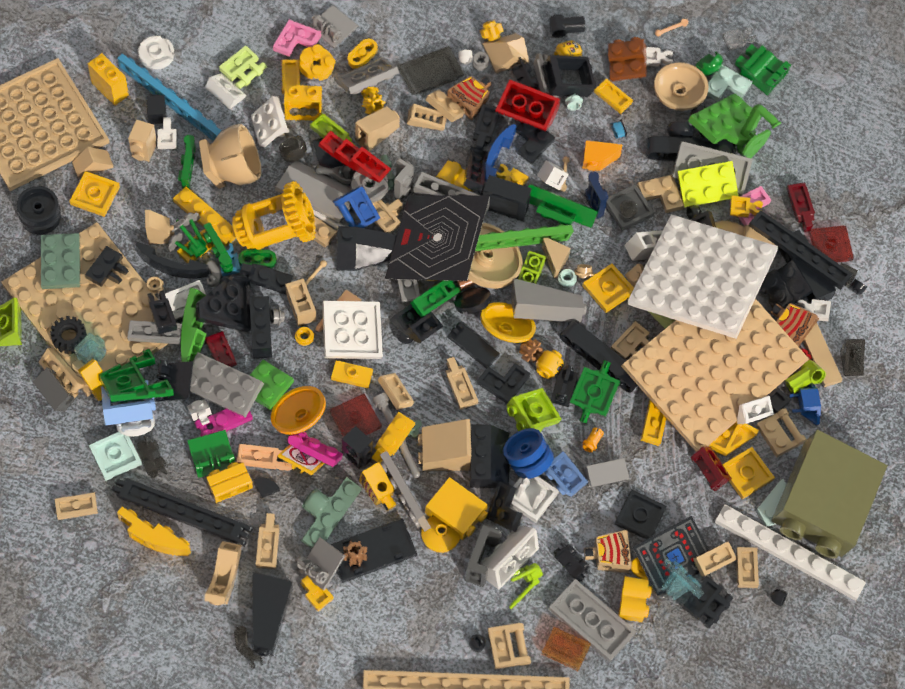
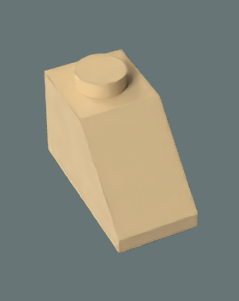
[145,210,175,245]

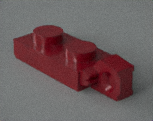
[786,182,815,232]

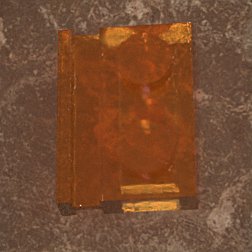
[541,627,591,672]

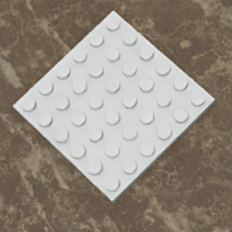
[628,214,778,339]

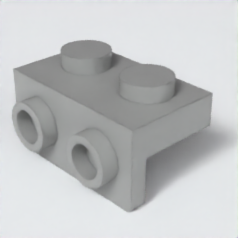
[394,158,414,200]

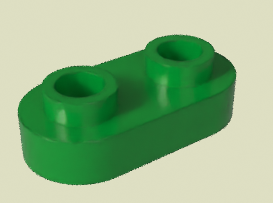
[238,249,277,269]

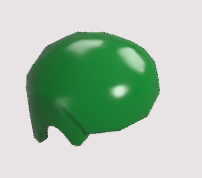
[695,52,723,76]

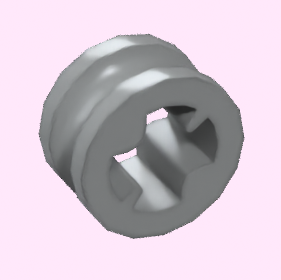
[473,52,489,70]

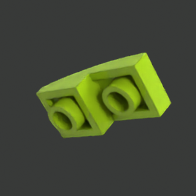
[518,251,547,284]

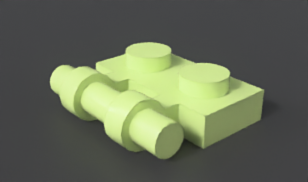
[219,46,267,89]

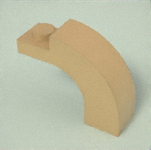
[204,541,242,605]

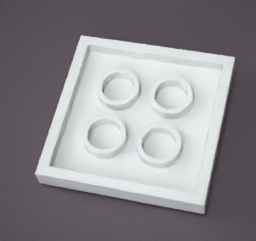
[322,301,383,359]

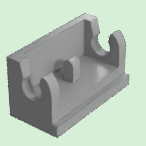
[584,458,630,488]

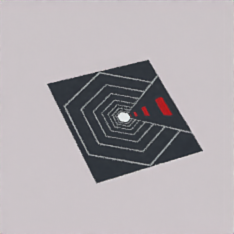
[385,195,490,281]

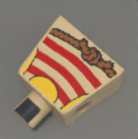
[584,530,631,573]

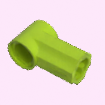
[785,360,826,394]

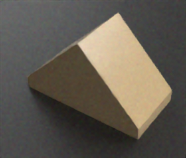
[72,147,114,178]
[542,237,571,279]

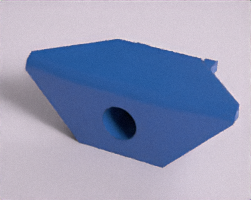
[789,383,821,425]

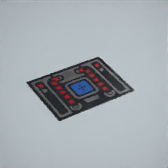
[633,516,709,596]

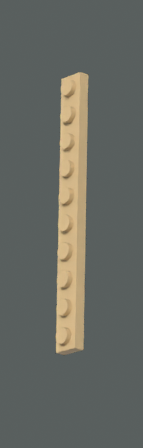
[363,670,569,689]

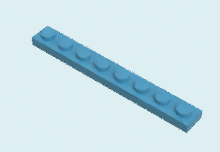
[117,54,222,141]

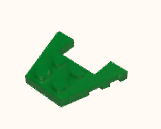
[99,349,174,402]

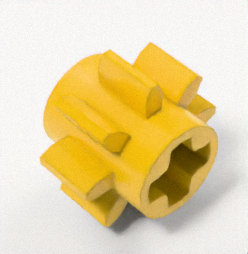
[480,20,503,42]
[361,92,385,115]

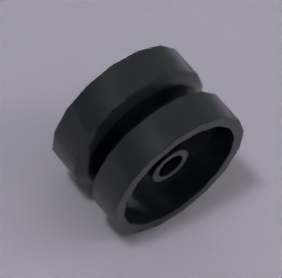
[17,186,61,235]

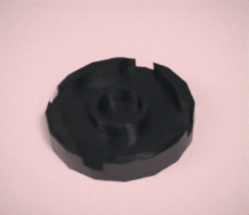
[454,287,492,314]

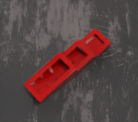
[319,130,391,183]

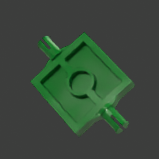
[570,360,620,424]

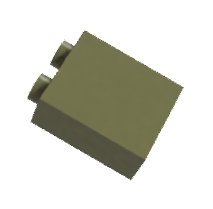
[771,429,888,558]

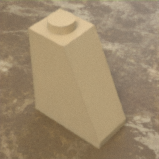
[355,106,400,152]

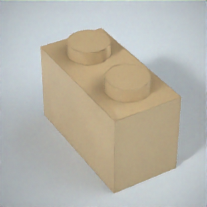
[128,120,157,162]

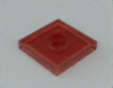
[809,225,854,262]
[330,394,382,437]

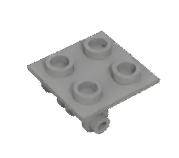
[308,5,358,48]
[296,537,345,590]

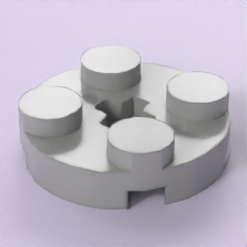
[351,171,388,202]

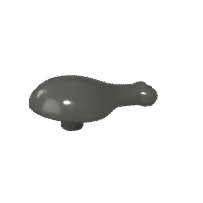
[315,165,356,185]

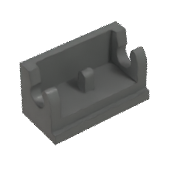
[33,367,75,412]

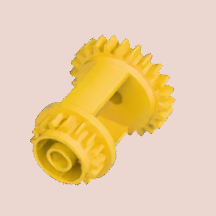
[232,181,316,250]

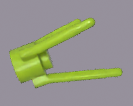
[509,562,543,609]

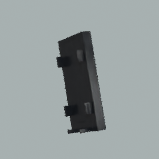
[330,518,417,583]

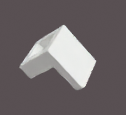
[537,160,569,190]

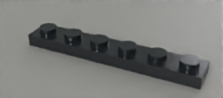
[749,210,853,290]

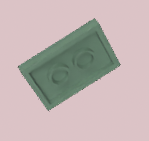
[41,233,81,289]

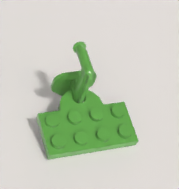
[688,93,781,158]

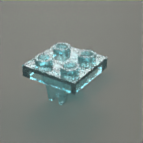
[661,559,704,600]

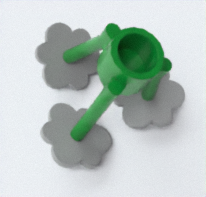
[168,212,208,258]

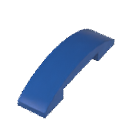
[485,124,517,181]

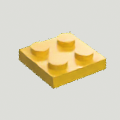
[70,171,120,217]
[582,263,634,313]
[723,447,775,499]

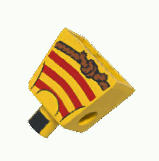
[359,462,397,511]

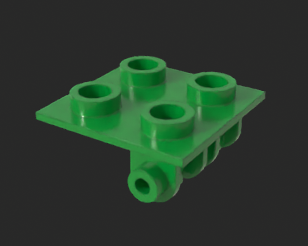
[187,430,235,478]

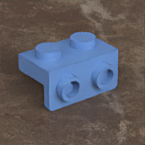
[544,451,589,497]

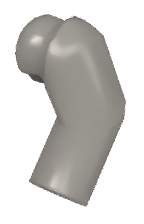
[206,260,222,287]

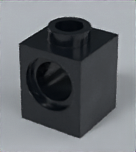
[146,94,167,124]

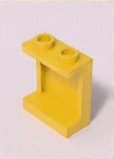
[425,477,488,540]

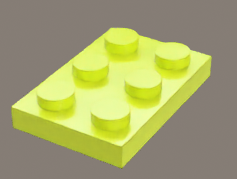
[677,161,738,208]

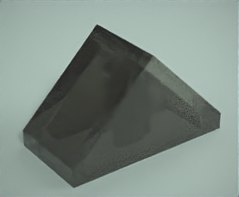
[840,338,865,376]

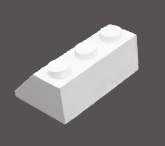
[481,526,539,590]

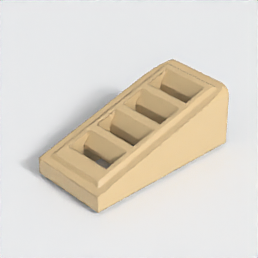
[406,103,446,131]

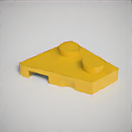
[709,422,759,456]

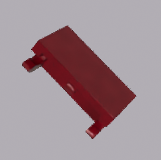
[690,446,732,491]

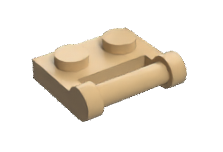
[756,408,807,458]
[487,623,531,669]

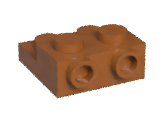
[608,37,647,82]

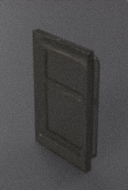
[397,46,464,95]

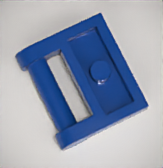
[333,185,381,228]

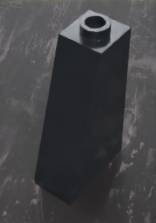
[252,572,293,657]

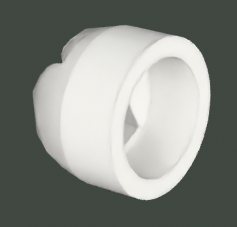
[458,50,473,64]

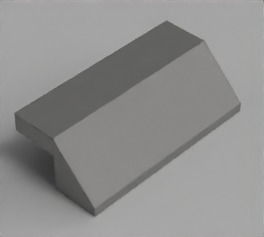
[275,161,352,223]

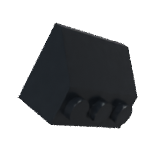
[470,424,509,488]

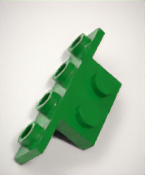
[528,184,598,228]

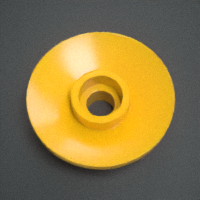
[421,516,460,553]

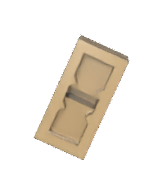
[285,279,316,326]

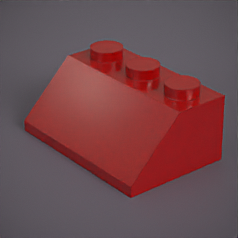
[495,79,560,131]

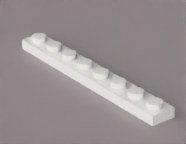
[715,504,866,601]

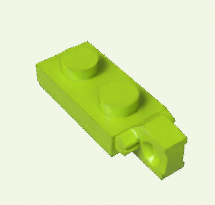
[310,113,356,146]

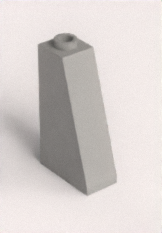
[510,279,587,323]

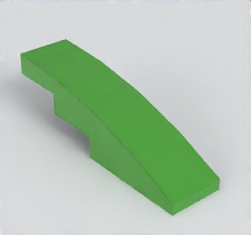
[181,288,207,362]

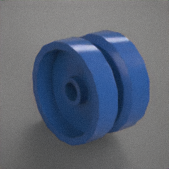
[503,428,554,479]

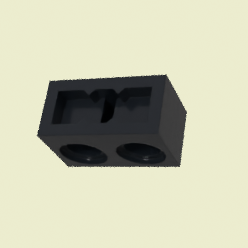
[342,426,373,469]

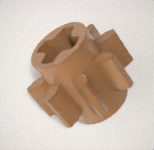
[519,339,543,363]
[343,541,367,566]

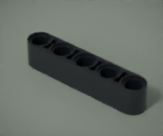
[647,136,736,161]
[559,321,638,393]

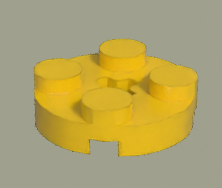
[298,44,335,80]

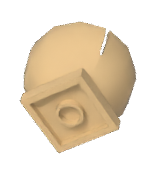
[199,124,261,189]

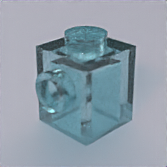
[74,333,106,364]

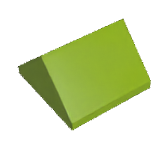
[0,297,22,346]

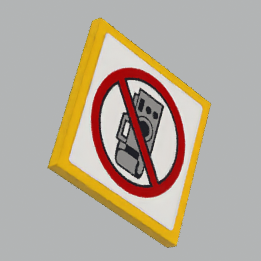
[278,445,325,475]

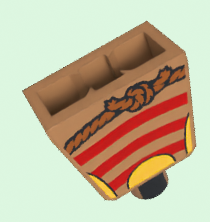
[447,77,491,120]
[770,303,819,347]

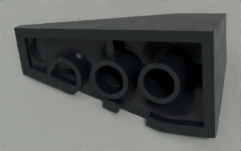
[337,226,397,271]

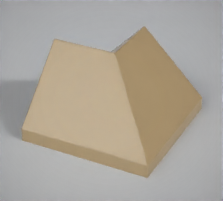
[483,33,529,73]

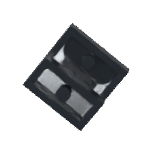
[390,304,443,344]

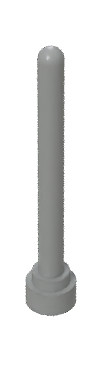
[372,393,420,478]

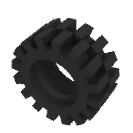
[50,316,87,354]

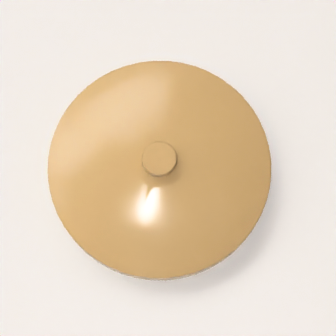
[468,223,522,289]

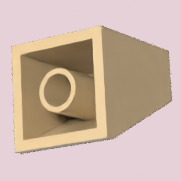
[418,419,471,471]

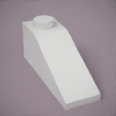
[624,230,663,261]

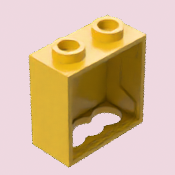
[87,53,129,106]
[284,85,322,121]

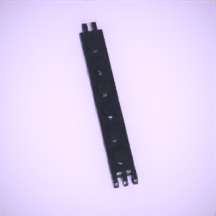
[111,478,253,546]

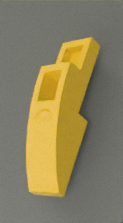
[117,507,191,556]

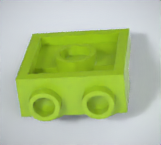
[506,388,562,432]

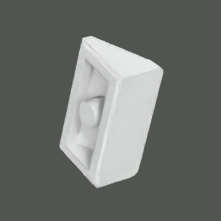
[206,73,246,109]
[737,396,774,425]

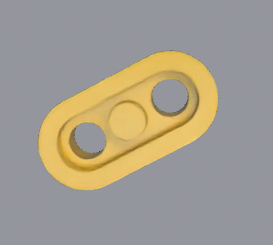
[348,39,377,69]

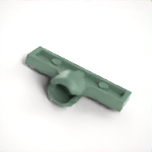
[300,477,362,549]

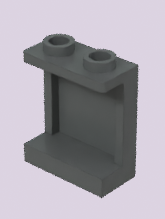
[465,525,502,588]

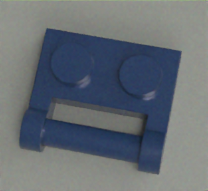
[585,171,608,219]

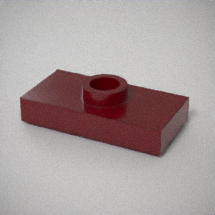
[205,331,237,367]

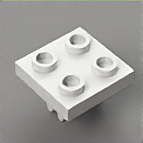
[251,96,289,147]
[511,476,559,523]

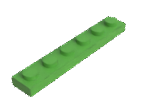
[475,224,574,251]

